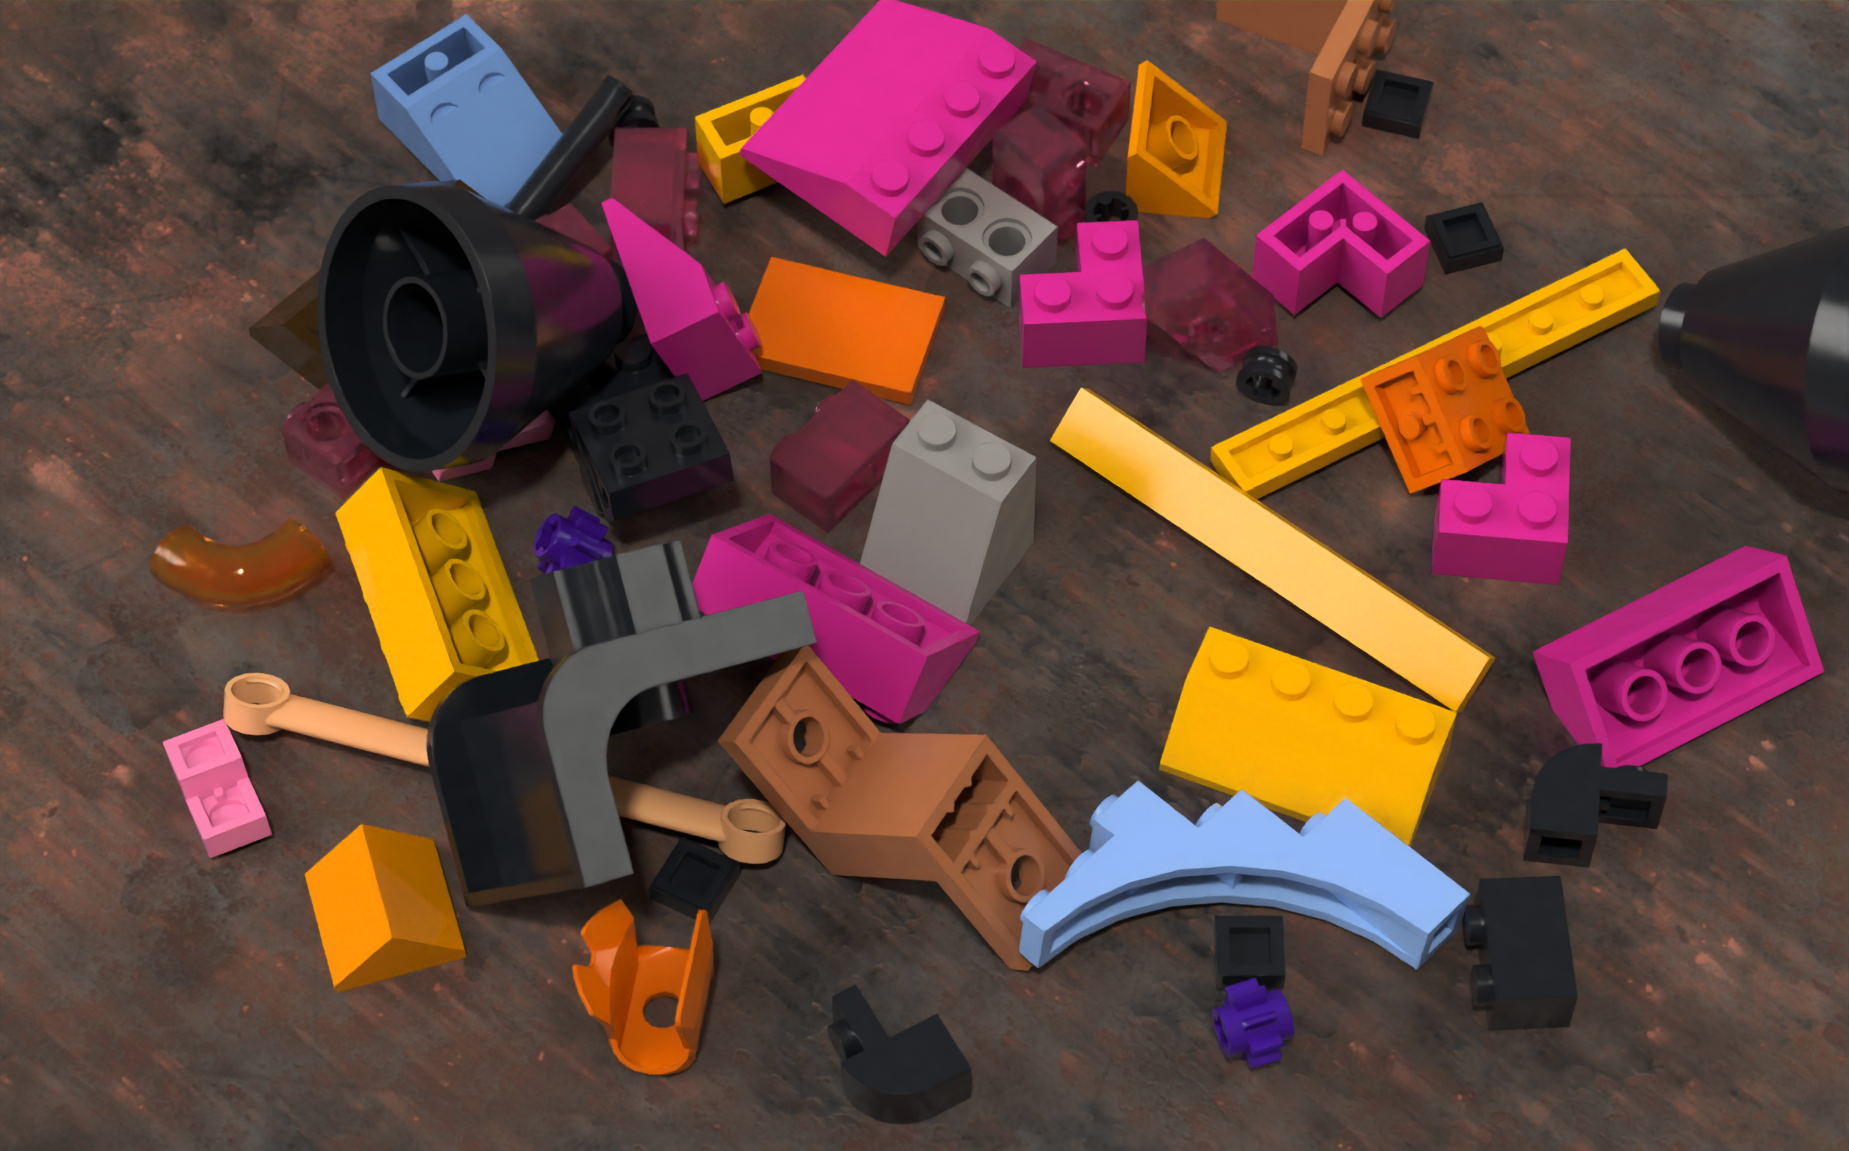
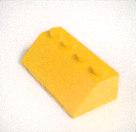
[335,467,539,722]
[1159,626,1457,847]

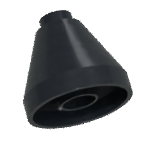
[317,181,636,472]
[1658,226,1849,494]

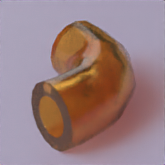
[150,519,331,609]

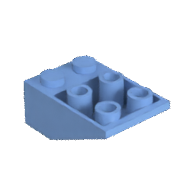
[370,14,563,208]

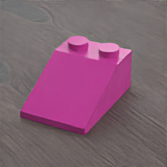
[601,198,762,401]

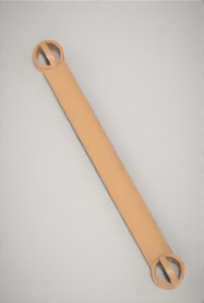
[223,673,786,864]

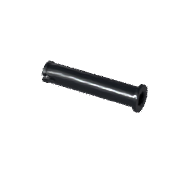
[506,75,637,223]

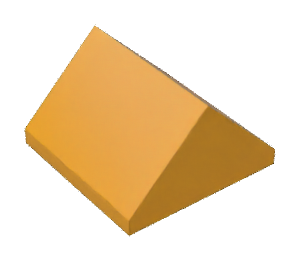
[1125,60,1227,219]
[305,824,467,993]

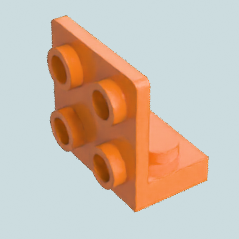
[1360,326,1530,494]

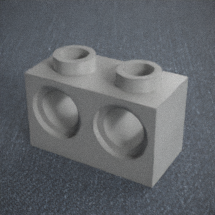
[917,168,1058,308]

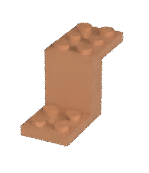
[1216,0,1399,156]
[718,645,1082,971]

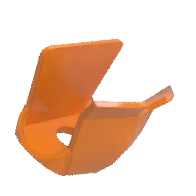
[572,899,714,1075]

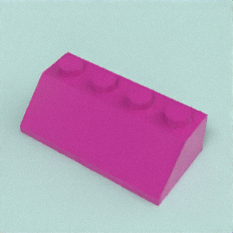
[692,513,981,724]
[1532,546,1824,768]

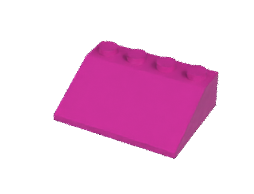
[740,0,1037,257]

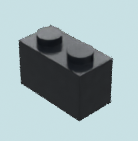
[1464,876,1578,1031]

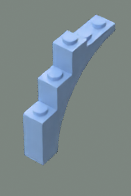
[1018,781,1470,970]

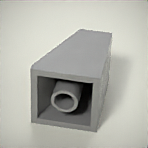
[860,400,1036,625]

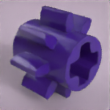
[533,506,613,574]
[1212,978,1295,1069]

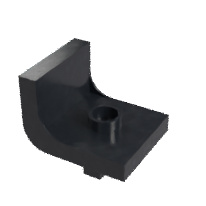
[426,540,817,907]

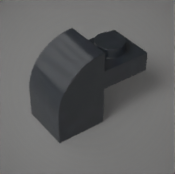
[1523,743,1668,868]
[827,984,971,1124]

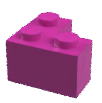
[1252,169,1430,318]
[1019,220,1148,368]
[1431,432,1571,585]

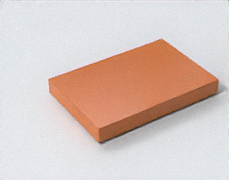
[748,257,946,405]

